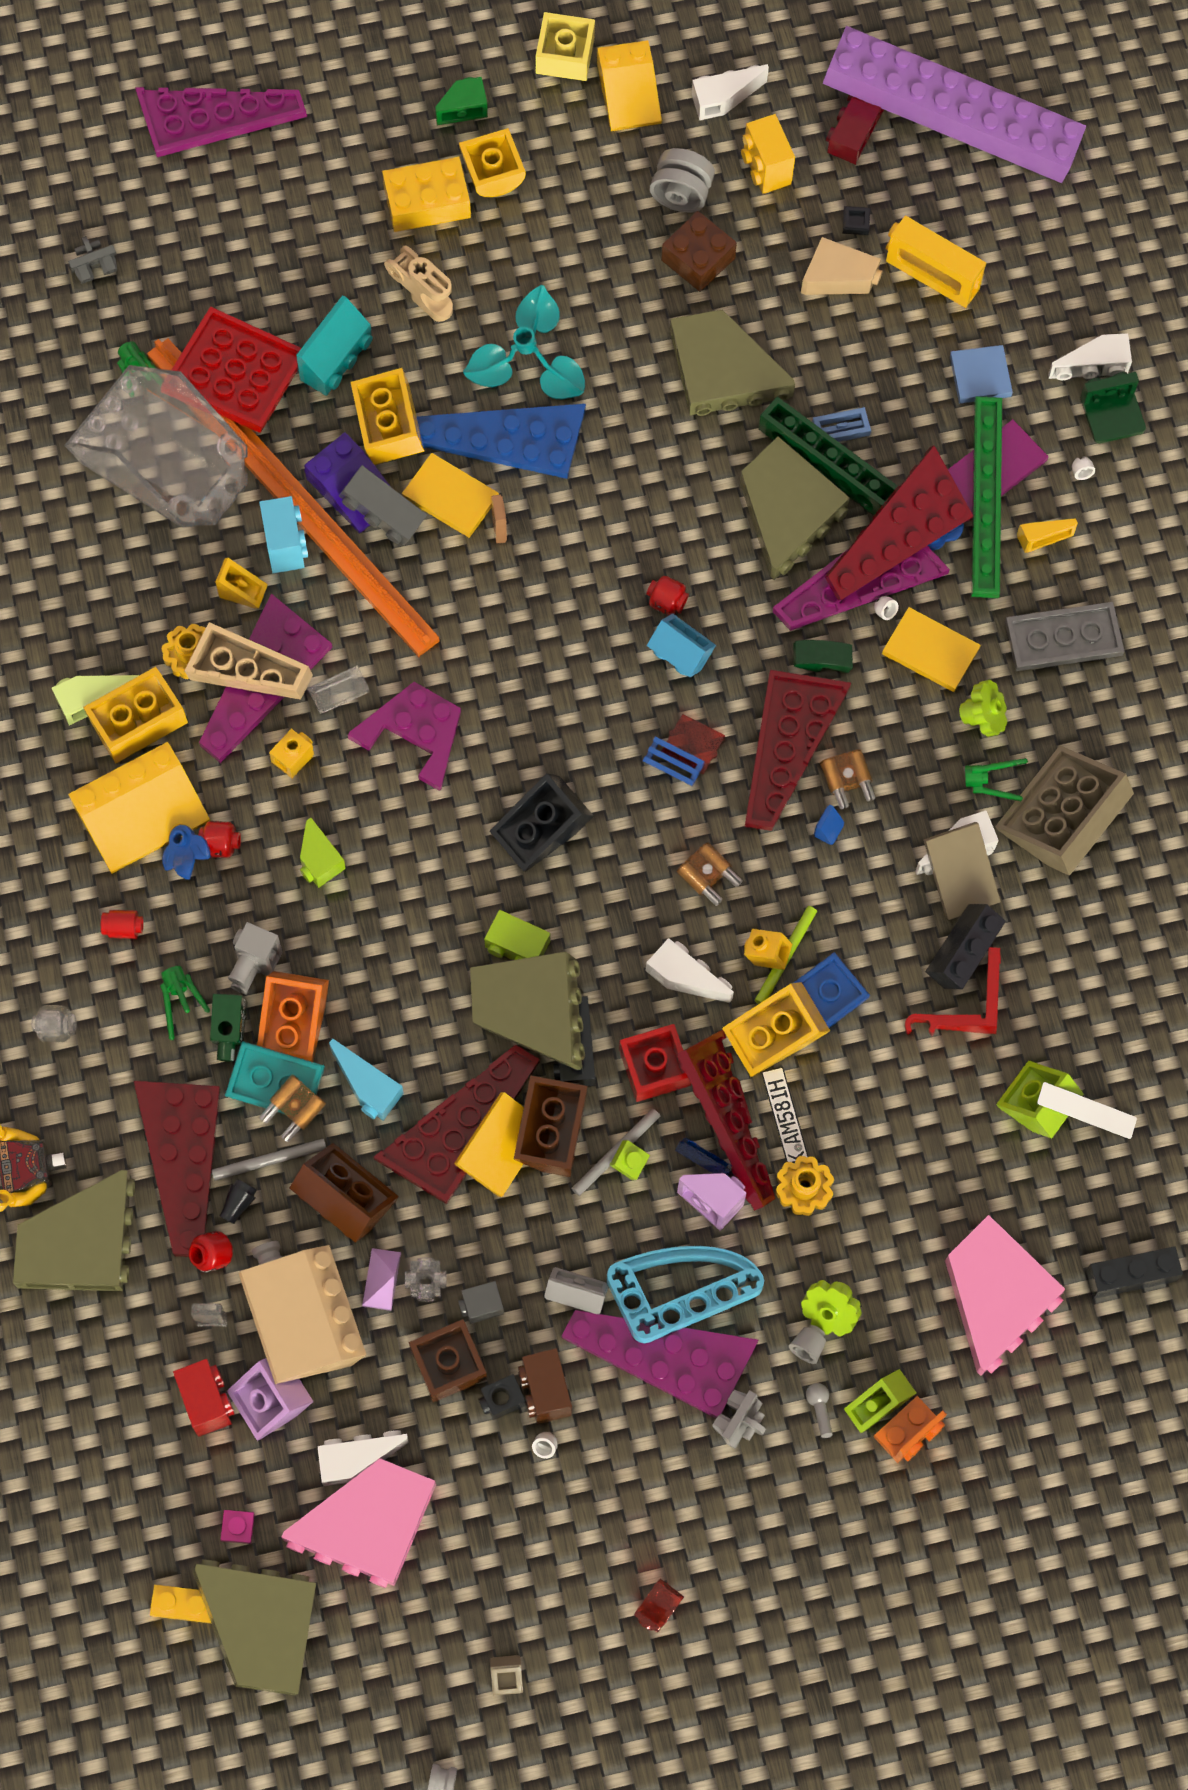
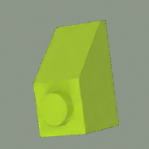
[300,818,346,888]
[844,1369,917,1433]

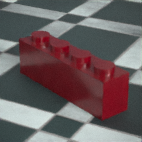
[826,95,884,165]

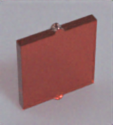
[661,714,725,775]

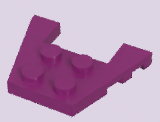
[348,682,461,791]

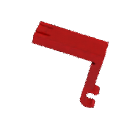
[905,947,1001,1036]

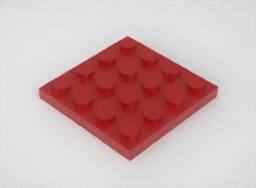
[163,306,301,433]

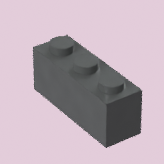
[339,465,427,546]

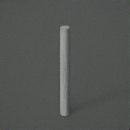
[571,1108,661,1196]
[212,1138,326,1181]

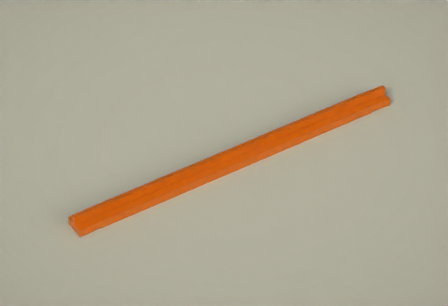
[147,338,440,658]

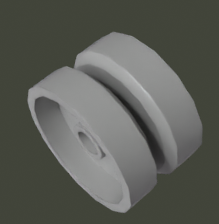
[650,148,715,213]

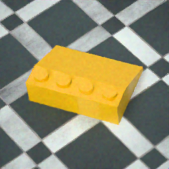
[68,742,211,874]

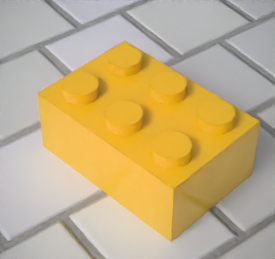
[382,157,471,232]
[351,368,424,465]

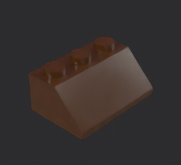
[514,1075,587,1177]
[289,1143,399,1243]

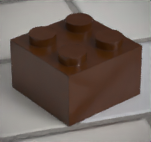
[661,211,737,292]
[409,1319,487,1402]
[518,1348,572,1424]

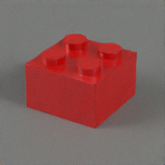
[619,1024,691,1102]
[173,1359,234,1437]

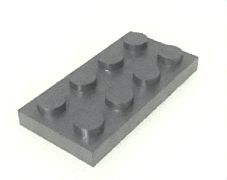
[1005,602,1125,671]

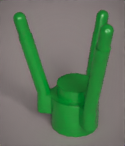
[117,341,166,397]
[965,758,1028,801]
[160,966,210,1040]

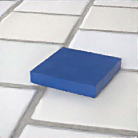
[793,952,870,1028]

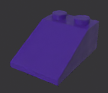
[304,432,392,534]

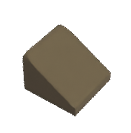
[490,1655,523,1696]

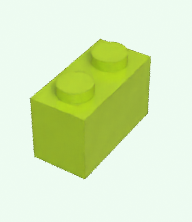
[484,910,550,960]

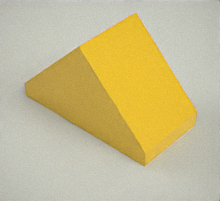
[216,558,268,609]

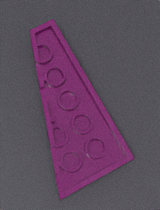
[135,87,307,157]
[772,546,950,631]
[199,594,333,763]
[561,1310,759,1418]

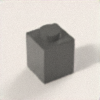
[458,1281,504,1324]

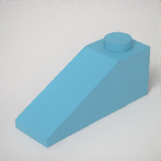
[329,1038,404,1121]

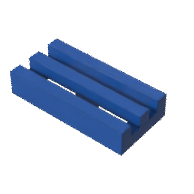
[643,736,705,786]

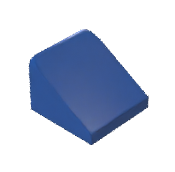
[814,805,844,845]

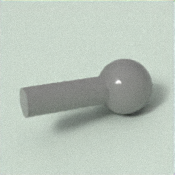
[806,1383,833,1438]

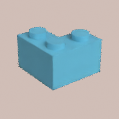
[259,496,308,573]

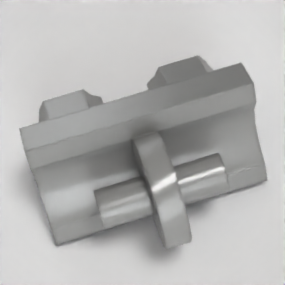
[713,1390,766,1449]

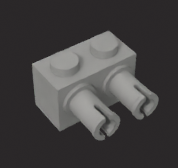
[228,922,283,995]

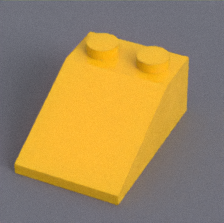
[597,40,662,131]
[722,982,830,1077]

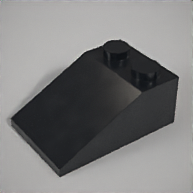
[490,773,594,872]

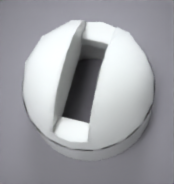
[1072,456,1095,480]
[874,596,898,620]
[532,1432,557,1458]

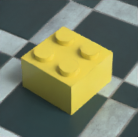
[536,12,595,81]

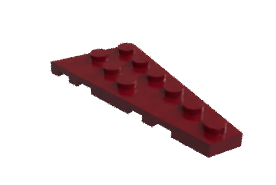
[825,445,973,600]
[745,670,852,831]
[677,1029,776,1211]
[374,1045,540,1204]
[134,1081,221,1257]

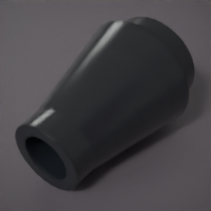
[219,1179,257,1224]

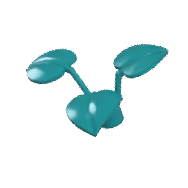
[463,285,585,400]

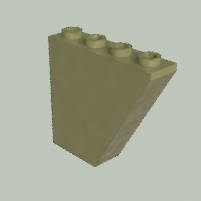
[669,310,795,416]
[740,437,850,580]
[470,952,585,1070]
[13,1170,135,1291]
[193,1560,316,1696]

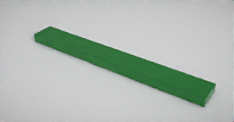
[971,396,1002,598]

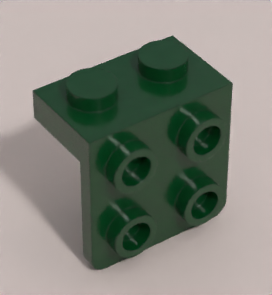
[1080,372,1146,444]

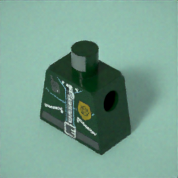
[210,994,248,1062]

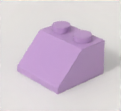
[677,1173,746,1231]
[227,1358,313,1441]

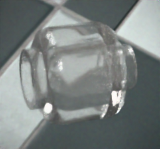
[31,1005,77,1043]

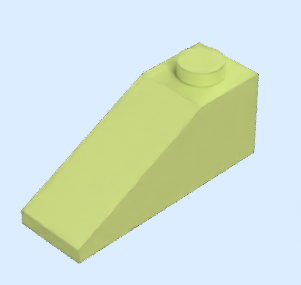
[52,675,139,725]

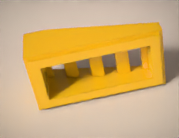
[1017,518,1078,553]

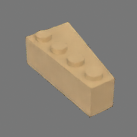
[184,622,313,700]

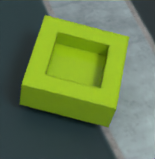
[610,1140,650,1180]

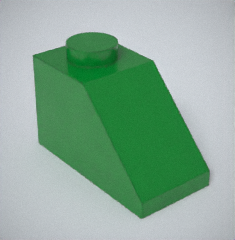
[435,77,488,126]

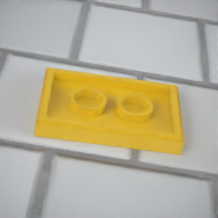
[402,453,499,538]
[882,607,981,692]
[454,1092,524,1197]

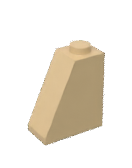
[801,237,883,295]

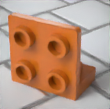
[873,1396,947,1463]

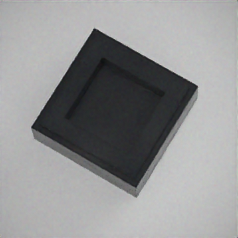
[842,206,870,235]

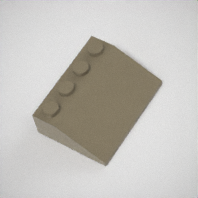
[995,745,1134,876]

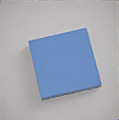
[950,345,1013,404]

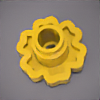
[161,624,206,679]
[775,1156,834,1216]

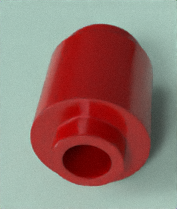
[101,910,144,939]

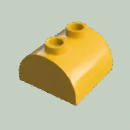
[459,128,526,197]

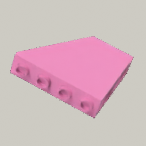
[945,1215,1065,1376]
[282,1458,436,1588]

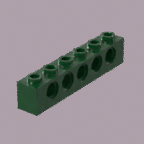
[759,396,898,515]

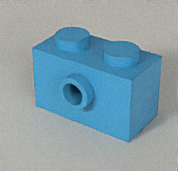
[647,614,716,677]

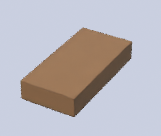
[492,495,507,544]

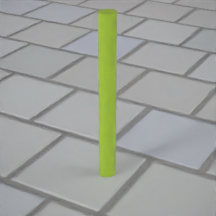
[754,906,817,1004]

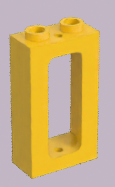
[885,215,986,308]

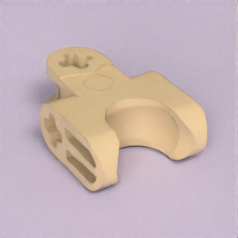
[384,245,453,322]

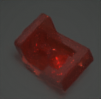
[634,1579,684,1633]

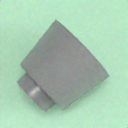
[789,1325,826,1364]

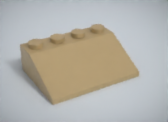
[238,1245,367,1384]

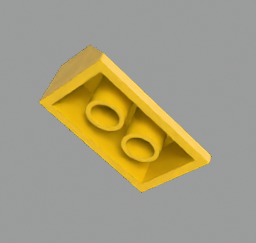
[83,667,188,764]

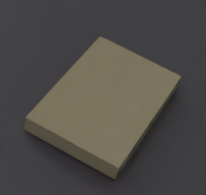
[923,822,1001,920]

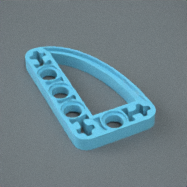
[607,1246,764,1343]

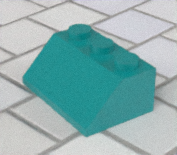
[296,295,373,396]

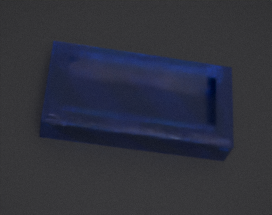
[675,1138,732,1177]

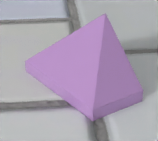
[362,1248,401,1311]

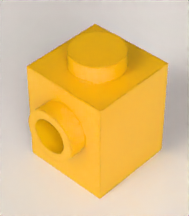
[269,728,314,779]
[744,929,793,970]

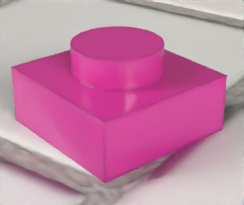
[221,1510,255,1544]

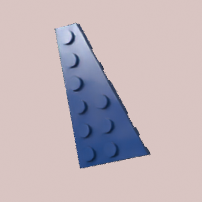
[417,404,586,479]

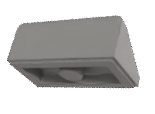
[544,1267,609,1314]

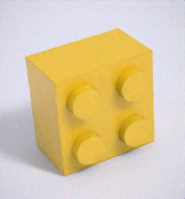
[741,114,795,194]

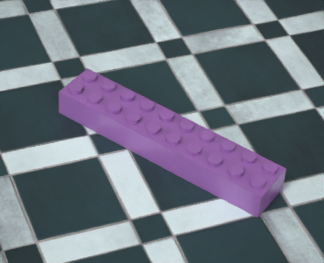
[823,26,1086,183]

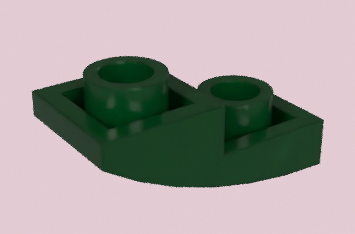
[793,640,853,673]

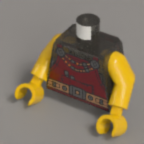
[0,1125,67,1212]

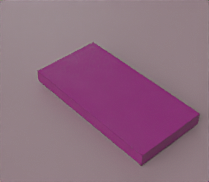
[948,419,1049,522]

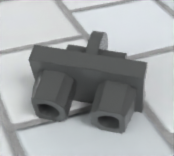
[68,236,117,284]

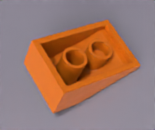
[257,971,329,1062]

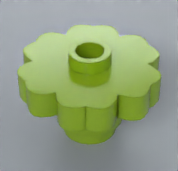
[959,680,1007,737]
[801,1280,862,1336]

